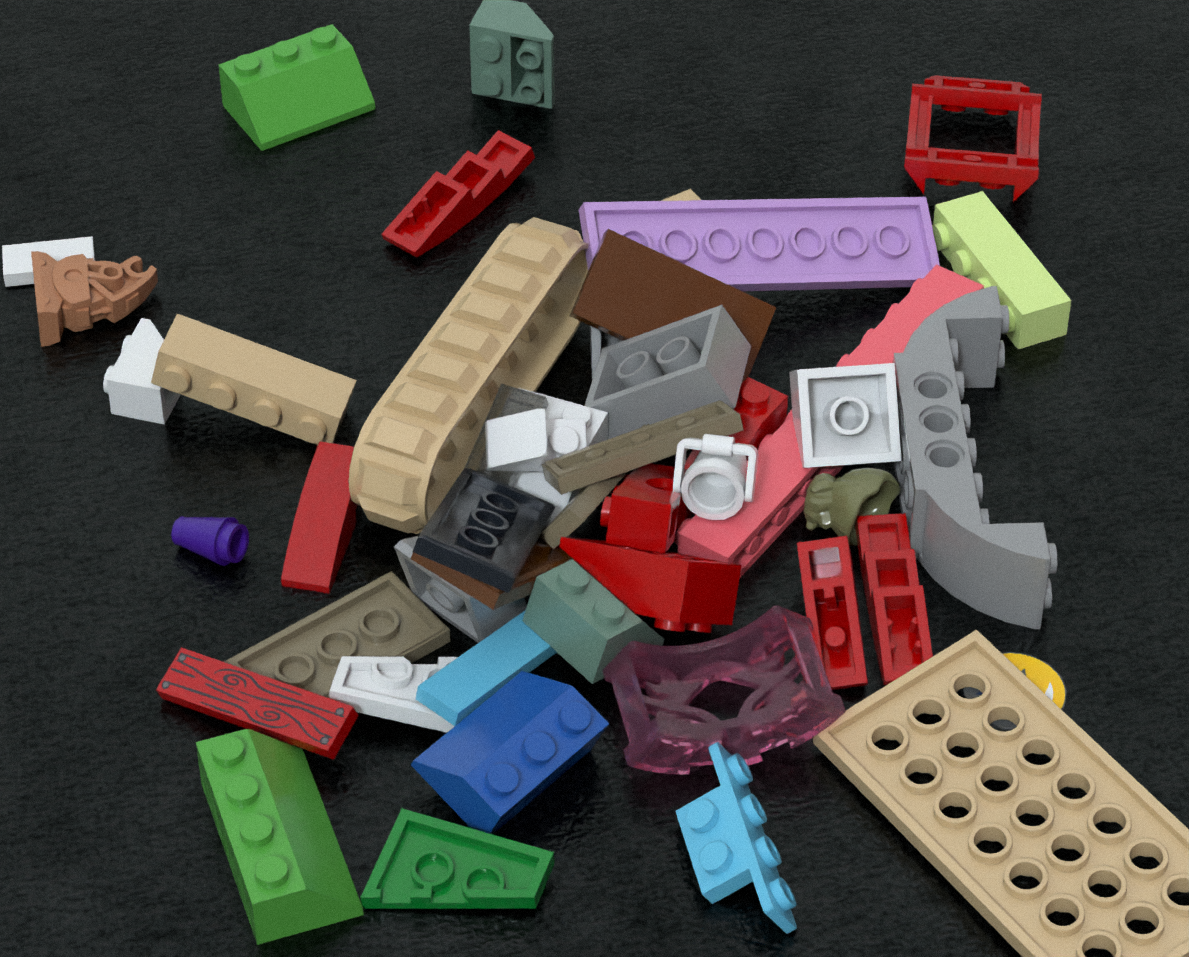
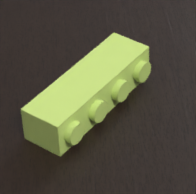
[932,191,1071,349]

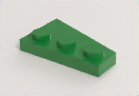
[360,808,555,909]

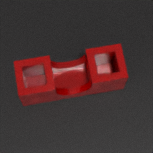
[600,463,693,554]

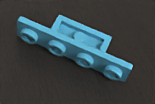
[675,742,797,934]

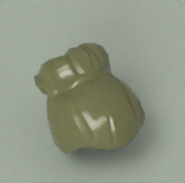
[803,468,901,547]

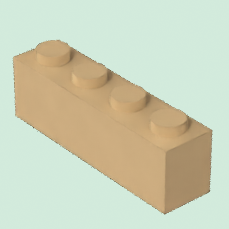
[151,314,357,445]

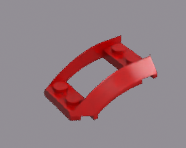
[904,75,1042,202]

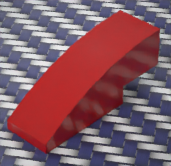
[281,441,357,594]

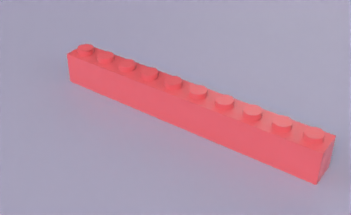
[675,265,984,579]

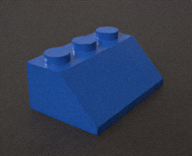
[411,671,609,834]

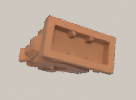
[31,251,158,347]

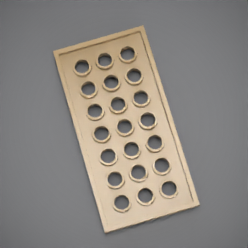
[813,630,1189,957]

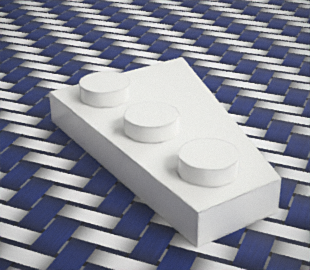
[329,656,458,732]

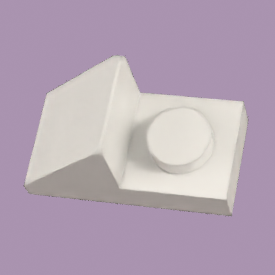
[485,408,587,471]

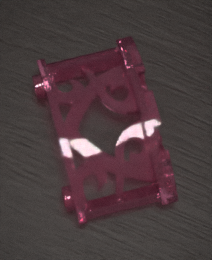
[602,606,846,775]

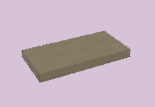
[224,571,450,698]

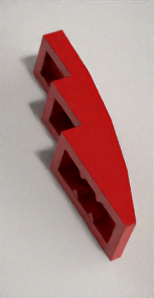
[382,130,535,257]
[855,513,933,685]

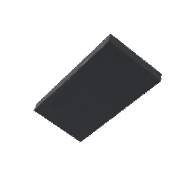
[413,468,555,593]

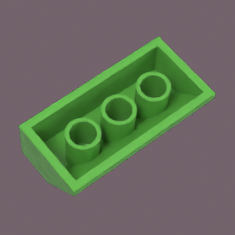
[196,729,364,945]

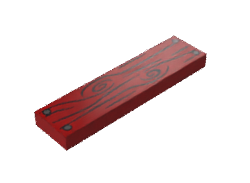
[156,647,359,759]

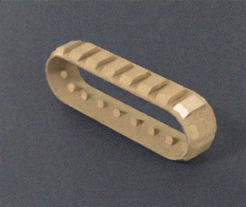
[349,217,589,534]

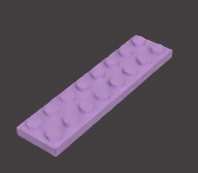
[578,197,940,291]

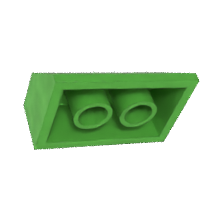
[219,24,375,151]

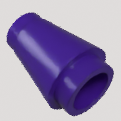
[171,516,249,566]

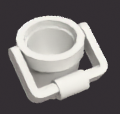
[673,434,759,520]

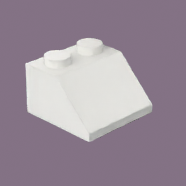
[789,363,901,468]

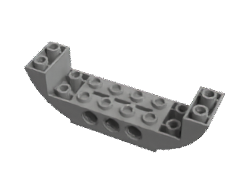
[893,286,1057,629]

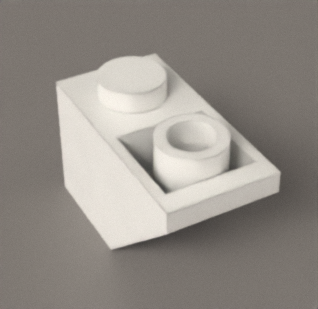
[103,318,181,424]

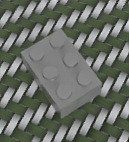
[585,305,751,439]

